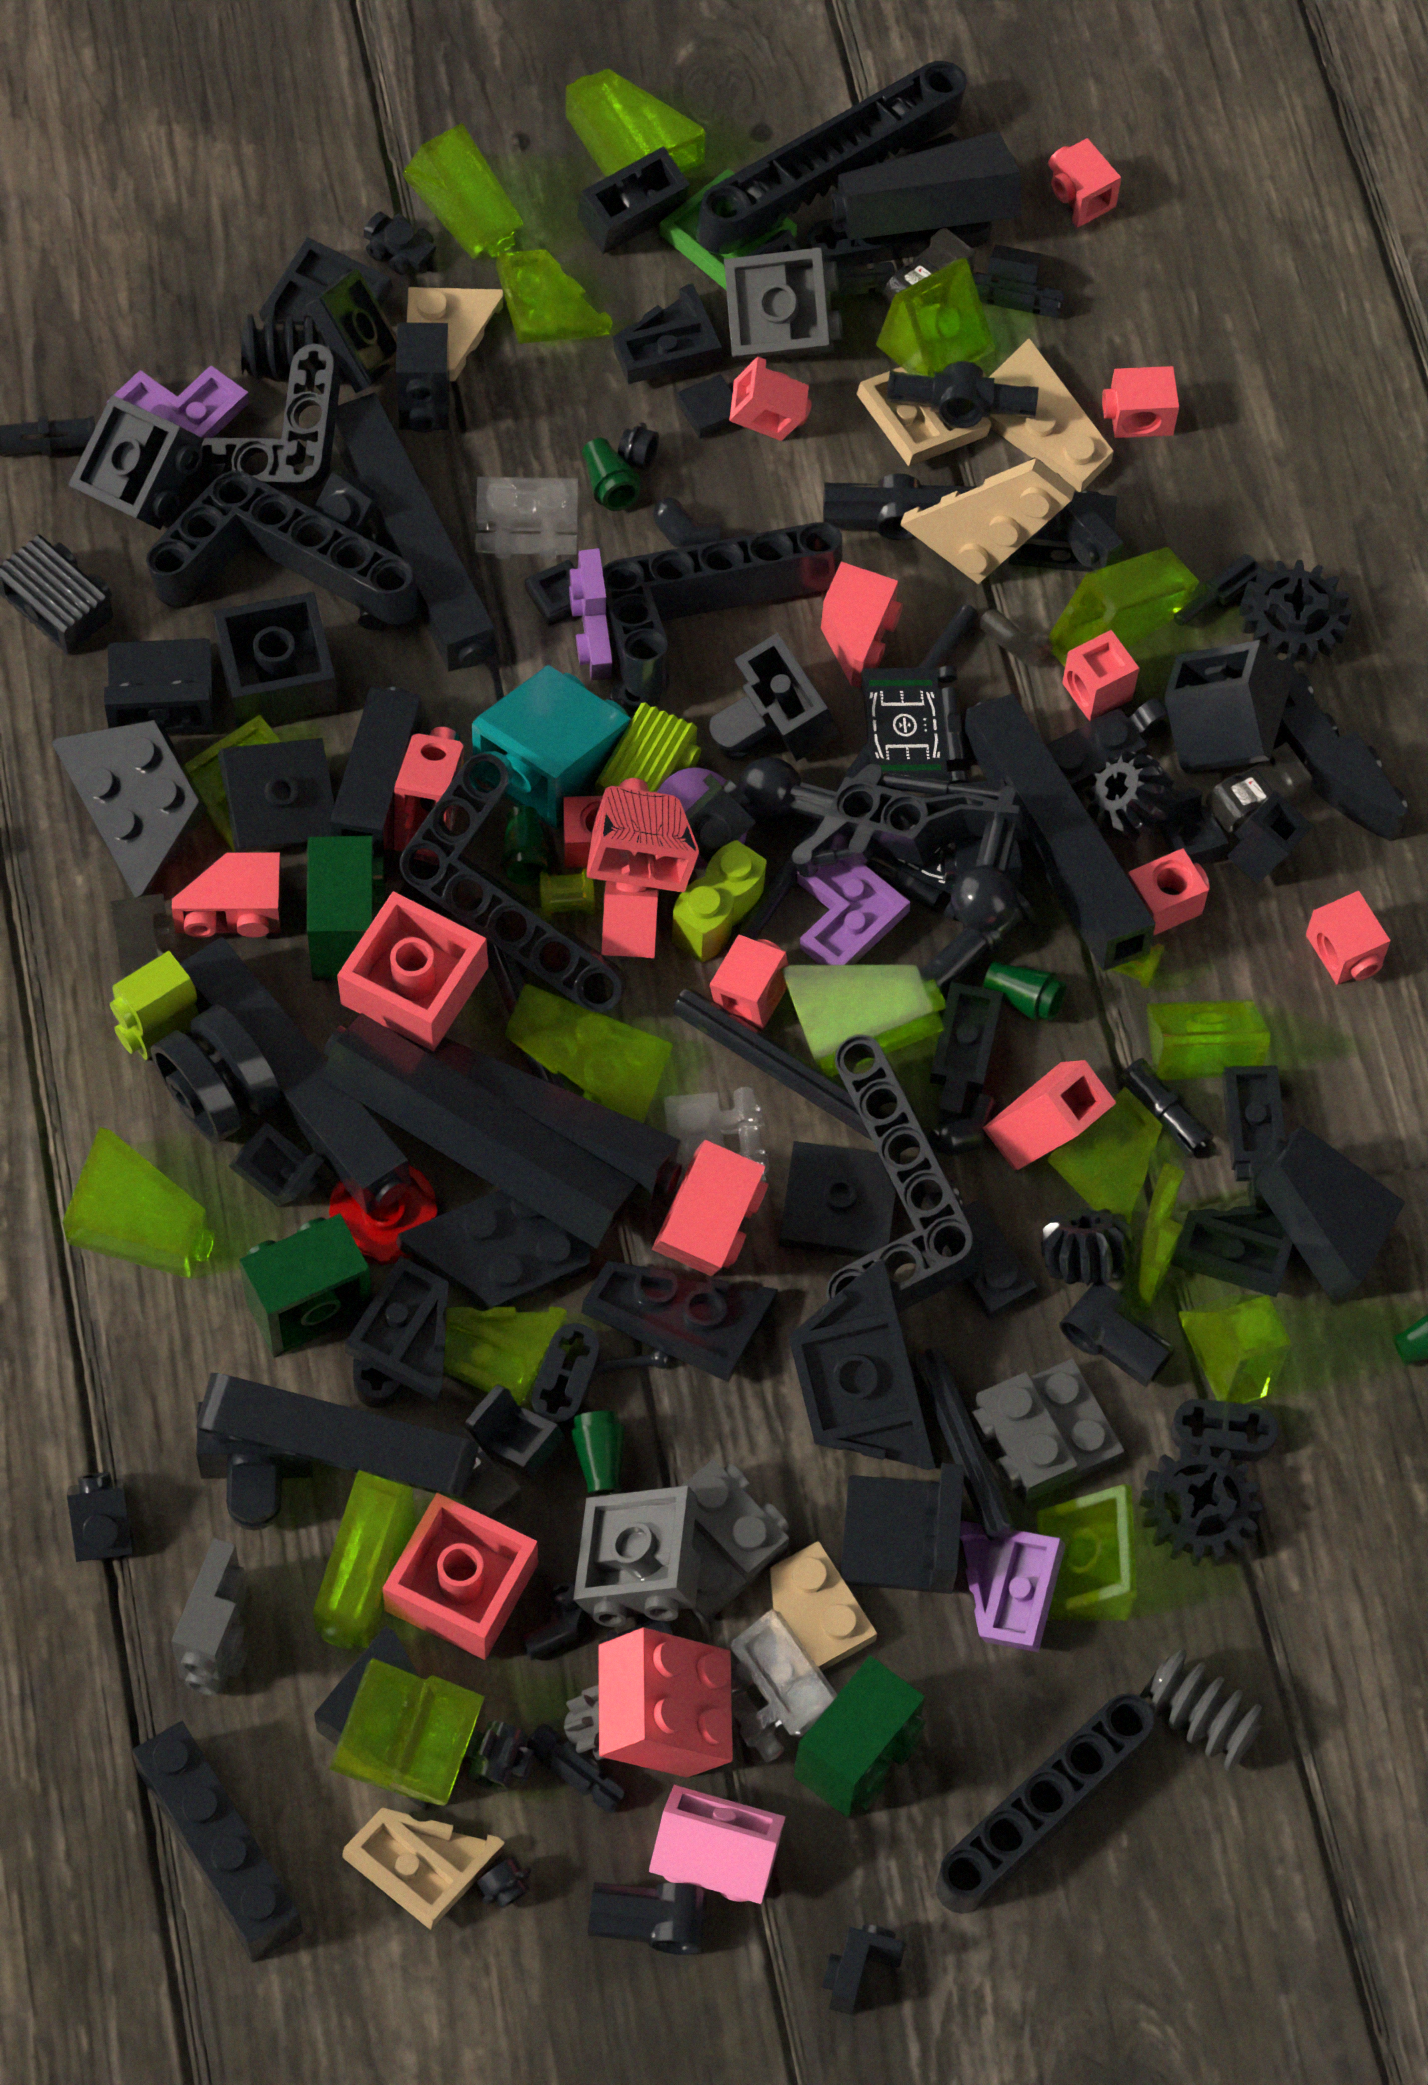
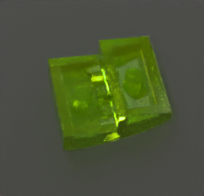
[1135,1163,1186,1314]
[329,1658,485,1806]

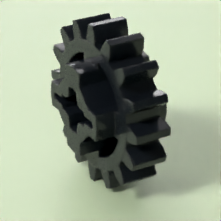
[1239,560,1352,665]
[1139,1443,1263,1567]

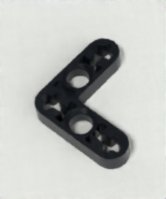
[190,344,342,491]

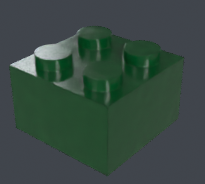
[307,836,386,981]
[239,1214,372,1357]
[794,1655,926,1819]

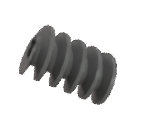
[1139,1648,1263,1771]

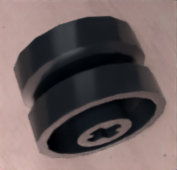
[150,1004,282,1145]

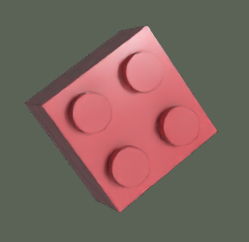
[337,891,488,1052]
[651,1140,769,1276]
[383,1493,538,1660]
[599,1627,733,1778]

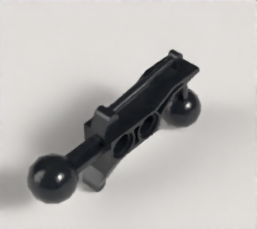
[738,757,1029,932]

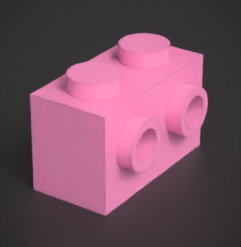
[649,1785,786,1904]

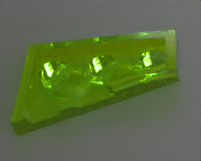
[504,983,673,1123]

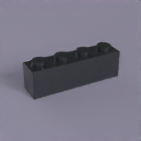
[132,1720,303,1963]

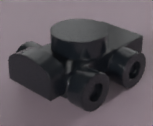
[363,211,436,275]

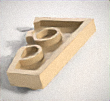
[988,339,1113,492]
[900,458,1076,584]

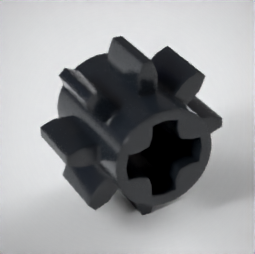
[461,1721,534,1792]

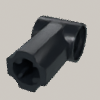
[1059,1282,1176,1388]
[588,1882,708,1955]

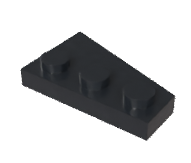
[581,1261,778,1383]

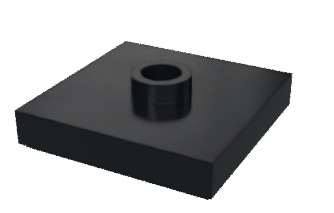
[305,268,397,393]
[218,738,335,853]
[779,1141,900,1258]

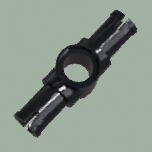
[886,361,1039,428]

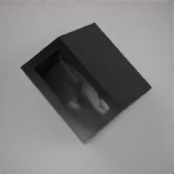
[1164,640,1294,773]

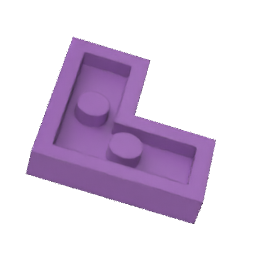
[107,366,249,438]
[569,548,612,681]
[797,858,910,980]

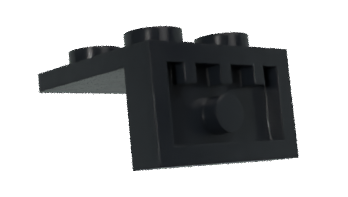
[104,638,213,734]
[841,1463,964,1594]

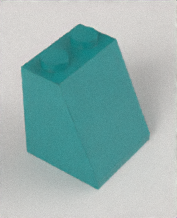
[472,665,631,830]

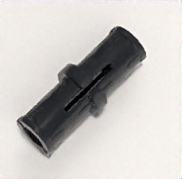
[0,415,96,456]
[1118,1058,1215,1158]

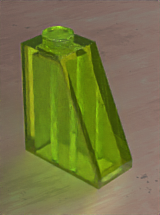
[566,68,706,177]
[402,123,524,260]
[1044,547,1199,667]
[781,965,946,1077]
[62,1127,214,1279]
[1178,1294,1291,1404]
[312,1470,416,1649]

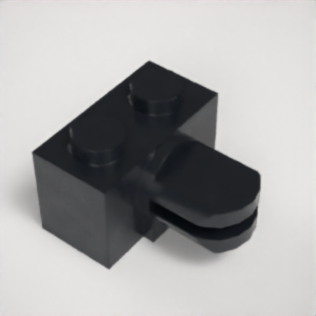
[710,632,840,762]
[196,1402,313,1531]

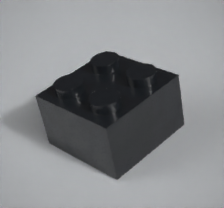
[213,591,338,729]

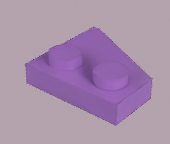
[960,1521,1066,1652]

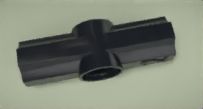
[823,473,975,540]

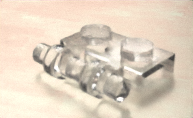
[475,477,578,560]
[664,1087,770,1195]
[728,1609,837,1762]

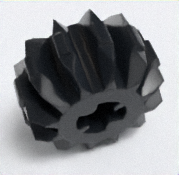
[1085,750,1176,842]
[1041,1207,1135,1286]

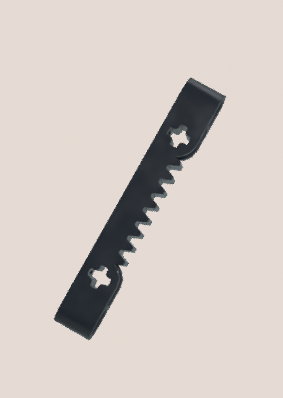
[696,61,967,254]

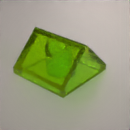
[876,258,996,376]
[1147,999,1270,1080]
[1037,1484,1137,1620]

